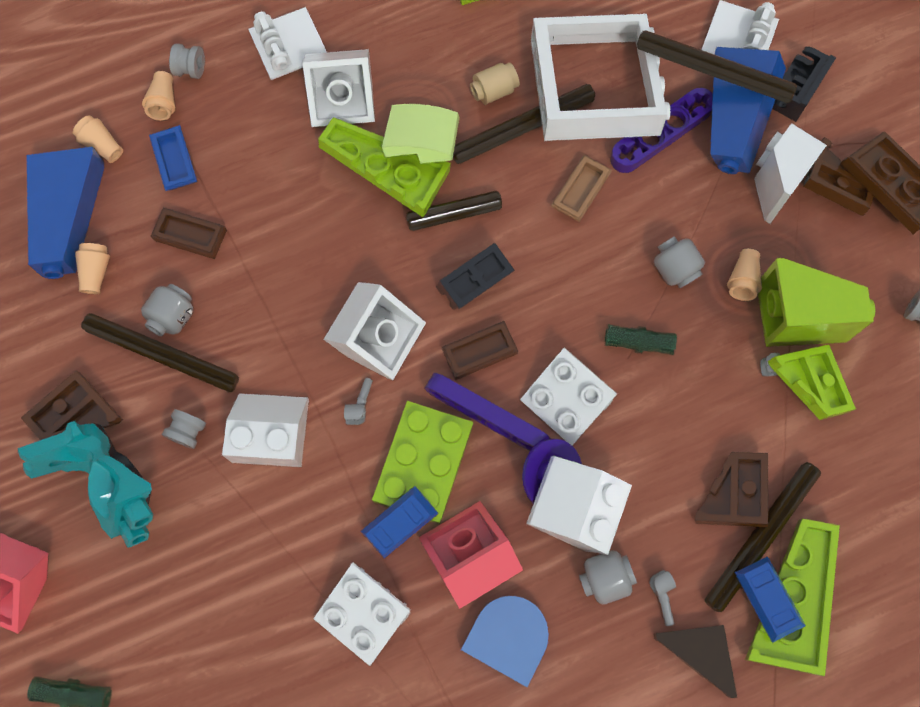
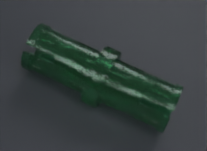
[604,324,677,355]
[27,676,112,707]

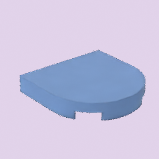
[461,596,549,687]

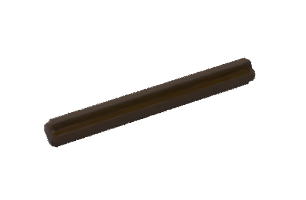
[637,30,797,103]
[453,84,596,164]
[81,313,239,392]
[705,462,821,612]

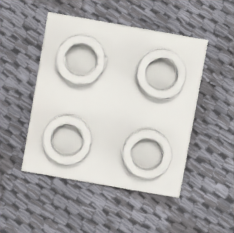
[701,0,779,55]
[248,7,327,80]
[520,347,617,445]
[313,562,411,666]

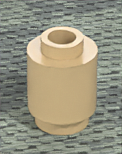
[470,62,520,105]

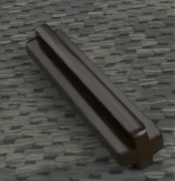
[406,191,502,231]

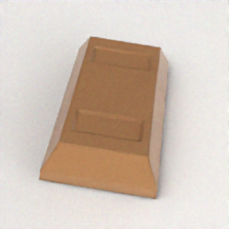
[551,155,612,222]

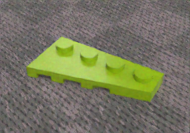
[318,117,451,218]
[745,518,840,676]

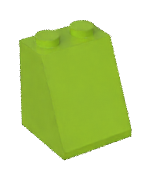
[758,258,875,347]

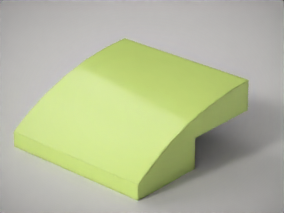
[382,104,460,164]

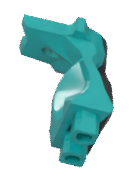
[18,421,154,548]

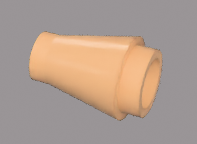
[142,71,175,121]
[73,115,123,163]
[75,243,110,294]
[727,249,762,301]

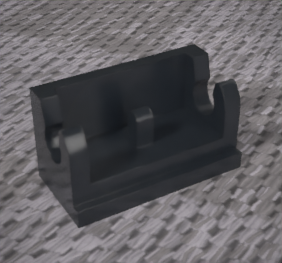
[772,47,836,122]
[436,243,515,310]

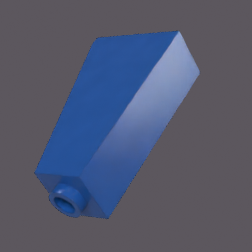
[710,47,786,174]
[26,147,105,279]

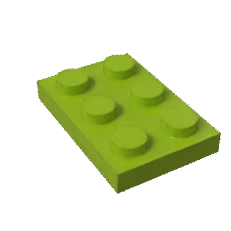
[372,401,473,524]

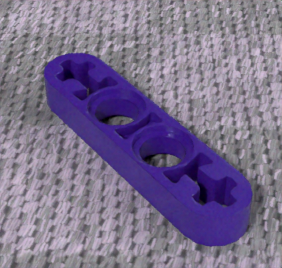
[610,88,713,173]
[424,373,551,451]

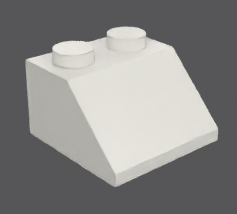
[302,49,375,127]
[754,123,827,224]
[324,282,426,380]
[222,393,309,467]
[526,456,632,555]

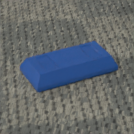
[149,125,197,191]
[361,486,438,558]
[735,556,806,643]

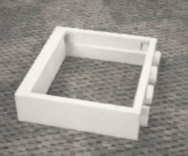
[531,14,670,141]

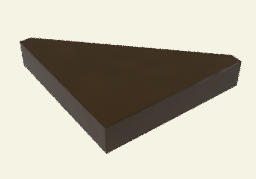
[654,625,737,698]

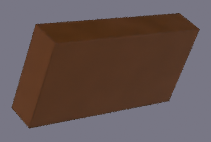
[151,207,227,259]
[442,321,518,380]

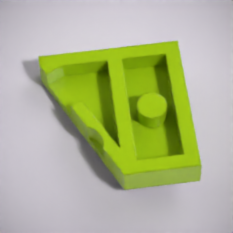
[768,345,856,420]

